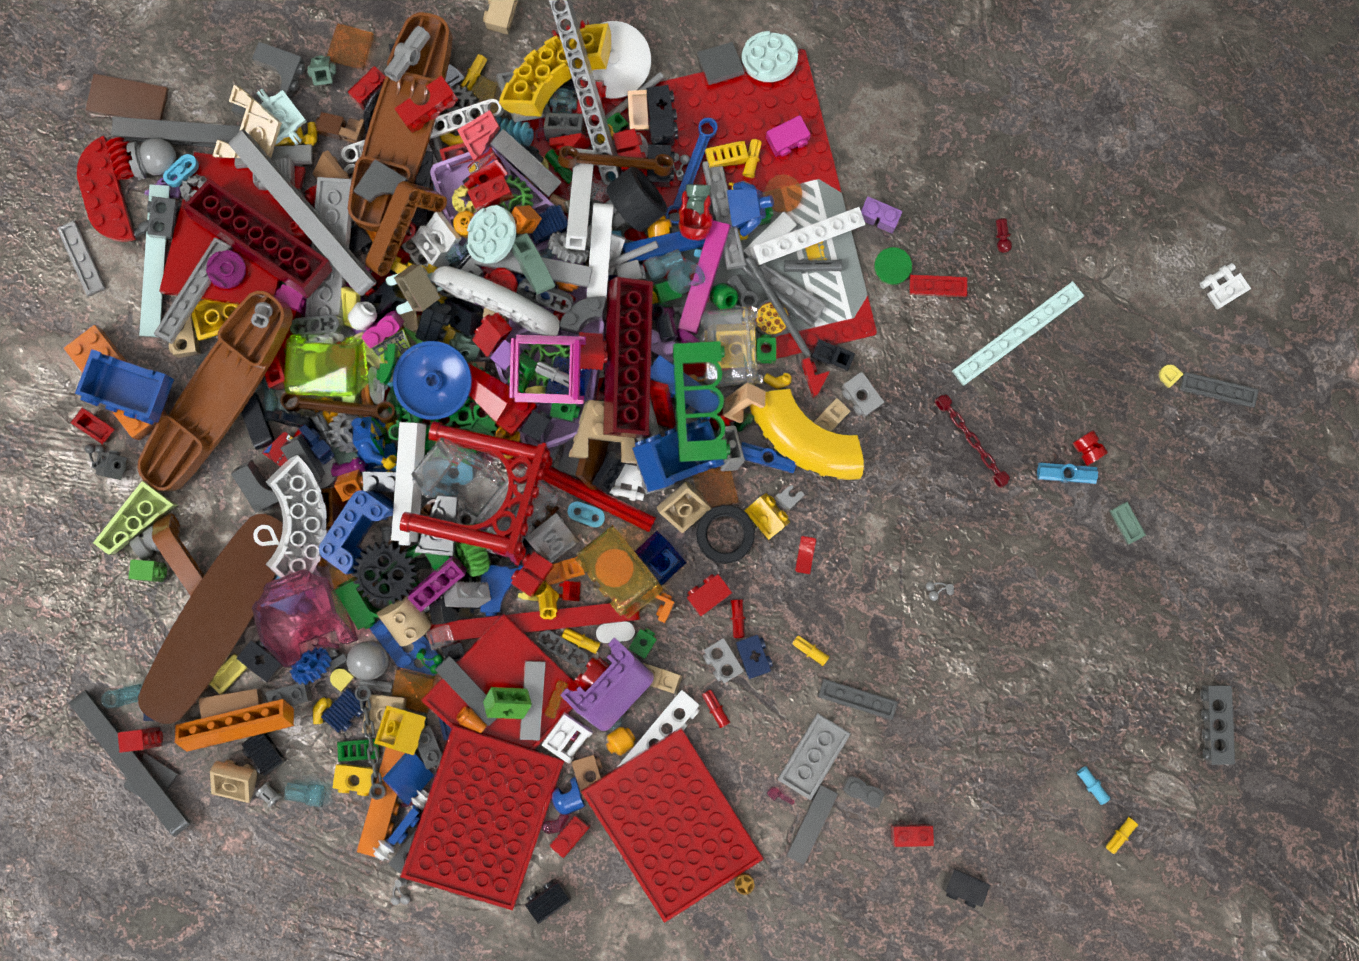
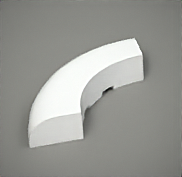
[430,266,559,336]
[266,455,327,593]

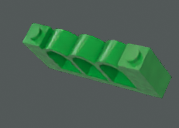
[672,341,730,462]
[335,543,460,630]

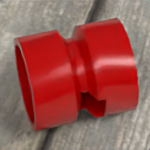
[1072,430,1108,466]

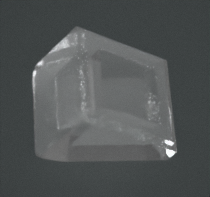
[426,625,454,650]

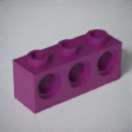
[407,555,467,612]

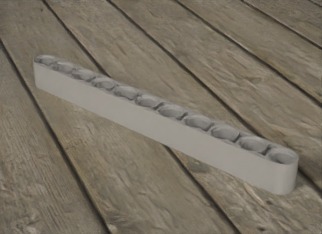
[549,0,622,185]
[228,129,377,296]

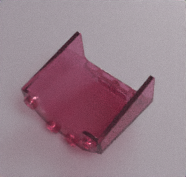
[252,569,358,668]

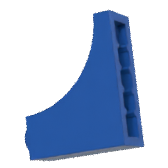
[480,565,523,616]

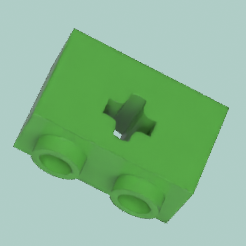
[128,559,167,582]
[483,687,532,719]

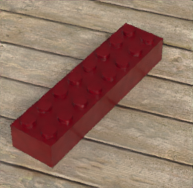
[183,179,332,299]
[603,277,653,438]

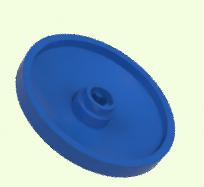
[393,341,472,420]

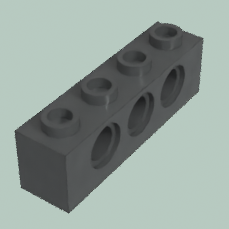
[1200,685,1235,765]

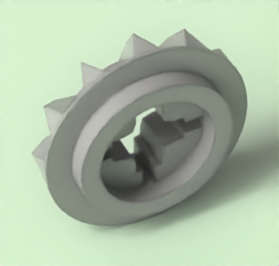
[180,174,207,201]

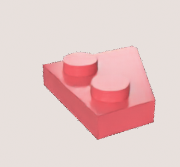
[458,110,500,160]

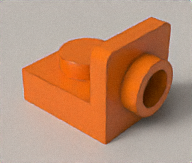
[655,592,675,623]

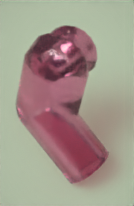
[541,814,570,834]

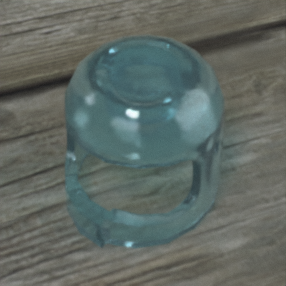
[667,260,705,294]

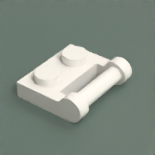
[542,712,593,763]

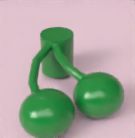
[416,648,443,674]

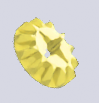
[452,185,477,213]

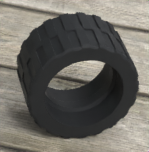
[607,167,667,232]
[696,504,755,564]

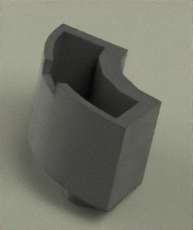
[559,297,607,335]

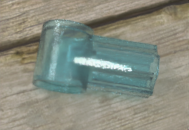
[644,249,685,281]
[101,684,142,708]
[284,783,326,807]

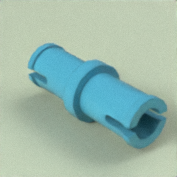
[1077,766,1111,805]

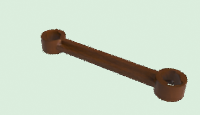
[558,146,674,176]
[280,391,397,424]

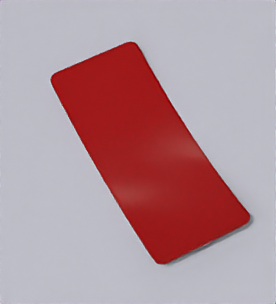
[795,536,816,574]

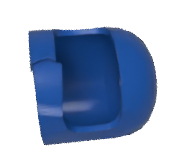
[552,777,585,815]

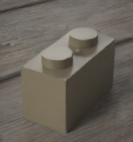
[394,264,440,311]

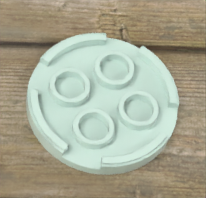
[742,31,798,82]
[466,205,516,264]

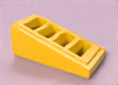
[705,141,748,168]

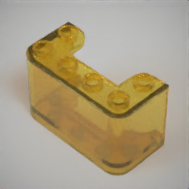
[575,525,664,619]

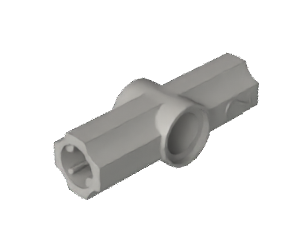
[384,26,431,82]

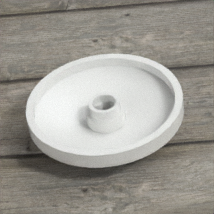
[582,21,651,99]

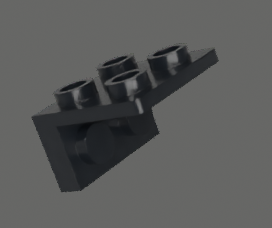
[579,451,626,494]

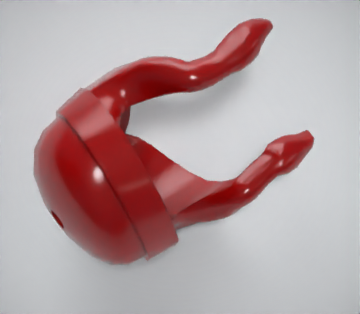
[679,191,713,240]

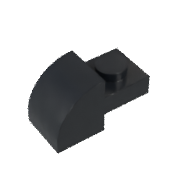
[810,339,855,372]

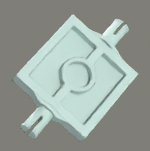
[256,89,307,145]

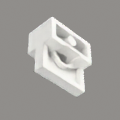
[412,212,462,267]

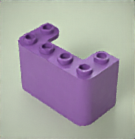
[560,637,654,731]

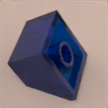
[629,531,687,589]

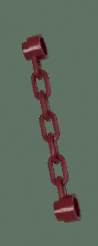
[935,394,1010,488]

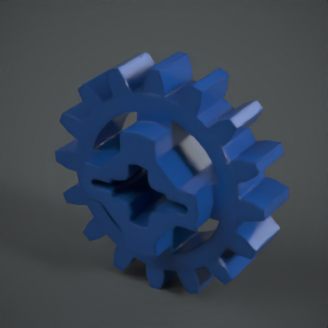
[290,647,332,685]

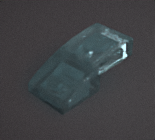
[445,240,468,264]

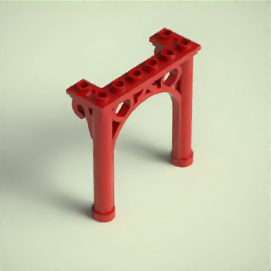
[399,421,553,566]

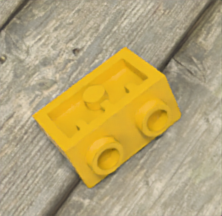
[744,493,790,540]

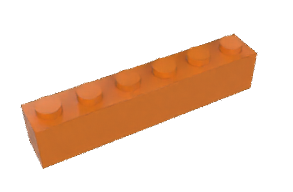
[175,699,294,752]
[357,747,405,858]

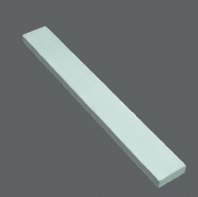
[139,184,170,338]
[952,281,1084,386]

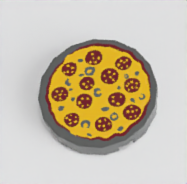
[753,300,791,338]

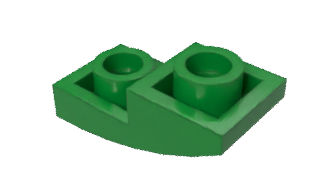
[376,343,398,385]

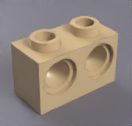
[169,315,201,358]

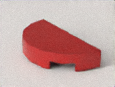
[484,267,518,293]

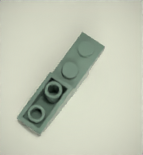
[511,233,555,295]

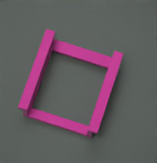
[509,335,586,404]

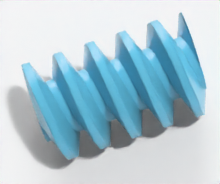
[493,117,534,147]

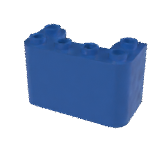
[75,349,174,425]
[632,419,724,492]
[319,491,394,574]

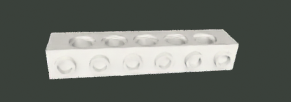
[749,207,865,265]
[616,690,700,768]

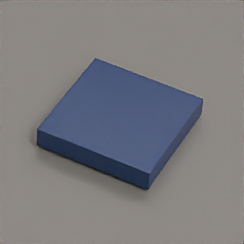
[382,753,434,805]

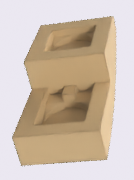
[813,398,850,432]
[643,663,682,694]

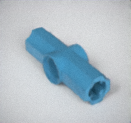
[1037,463,1098,484]

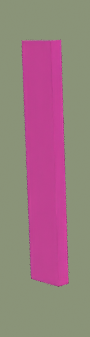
[678,220,731,334]

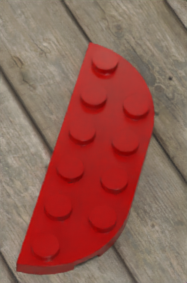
[77,136,136,242]

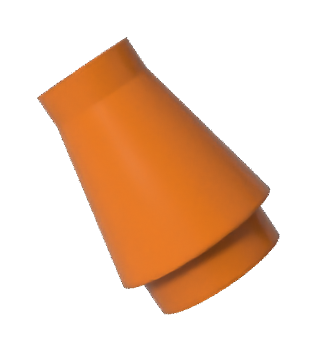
[456,707,487,733]

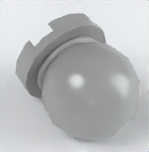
[127,138,176,180]
[346,641,389,680]

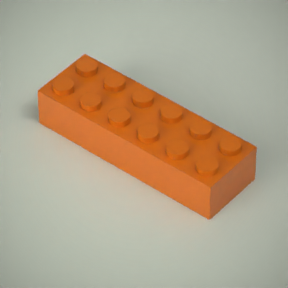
[64,325,168,440]

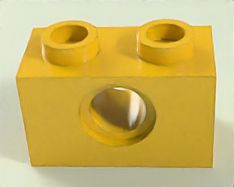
[332,763,378,796]

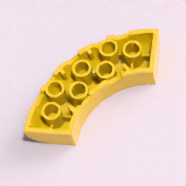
[499,23,611,117]
[750,389,864,480]

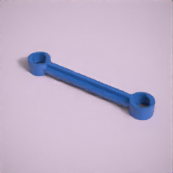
[666,118,717,226]

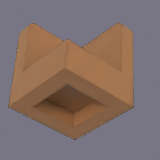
[339,118,366,143]

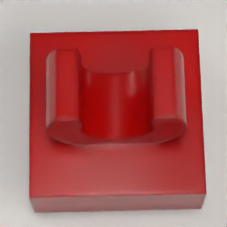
[559,581,581,602]

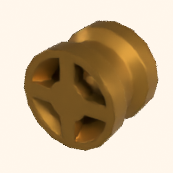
[734,873,755,895]

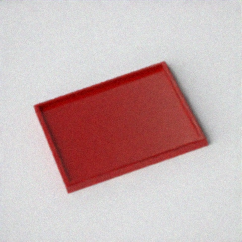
[421,614,577,750]

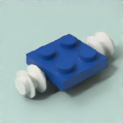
[373,790,429,861]

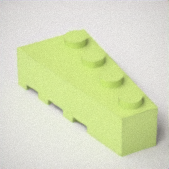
[93,481,178,555]

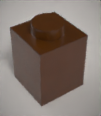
[315,112,346,140]

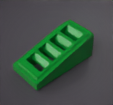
[508,353,537,393]
[337,739,380,762]

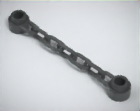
[355,685,386,800]

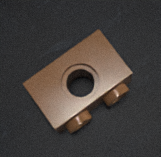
[572,754,603,799]

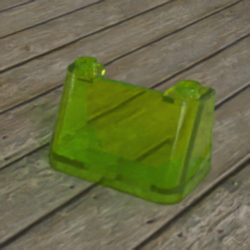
[284,334,369,397]

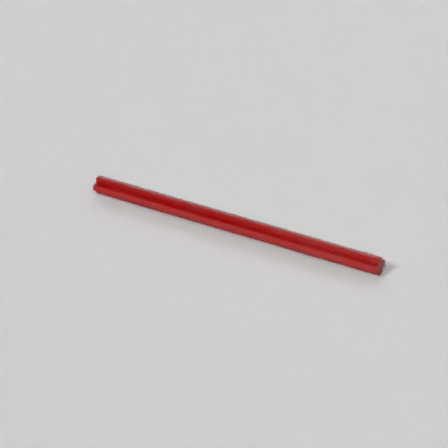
[383,387,656,532]

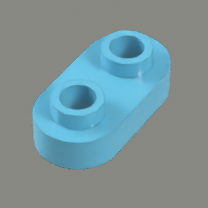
[163,154,199,187]
[567,501,605,528]

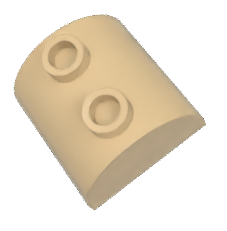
[657,481,711,533]
[377,592,432,646]
[210,760,257,803]

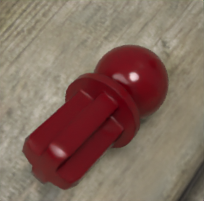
[995,218,1012,253]

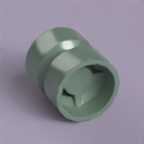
[686,184,711,213]

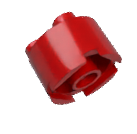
[574,657,610,692]

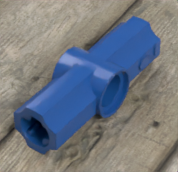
[741,442,796,474]

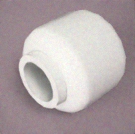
[348,301,377,330]

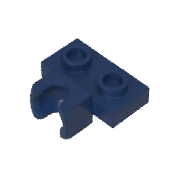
[299,424,335,465]

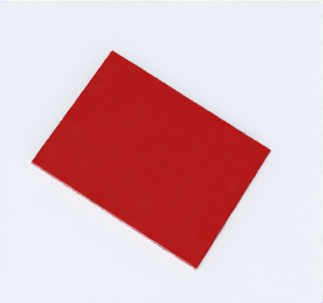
[159,152,306,305]
[400,725,564,910]
[581,727,763,923]

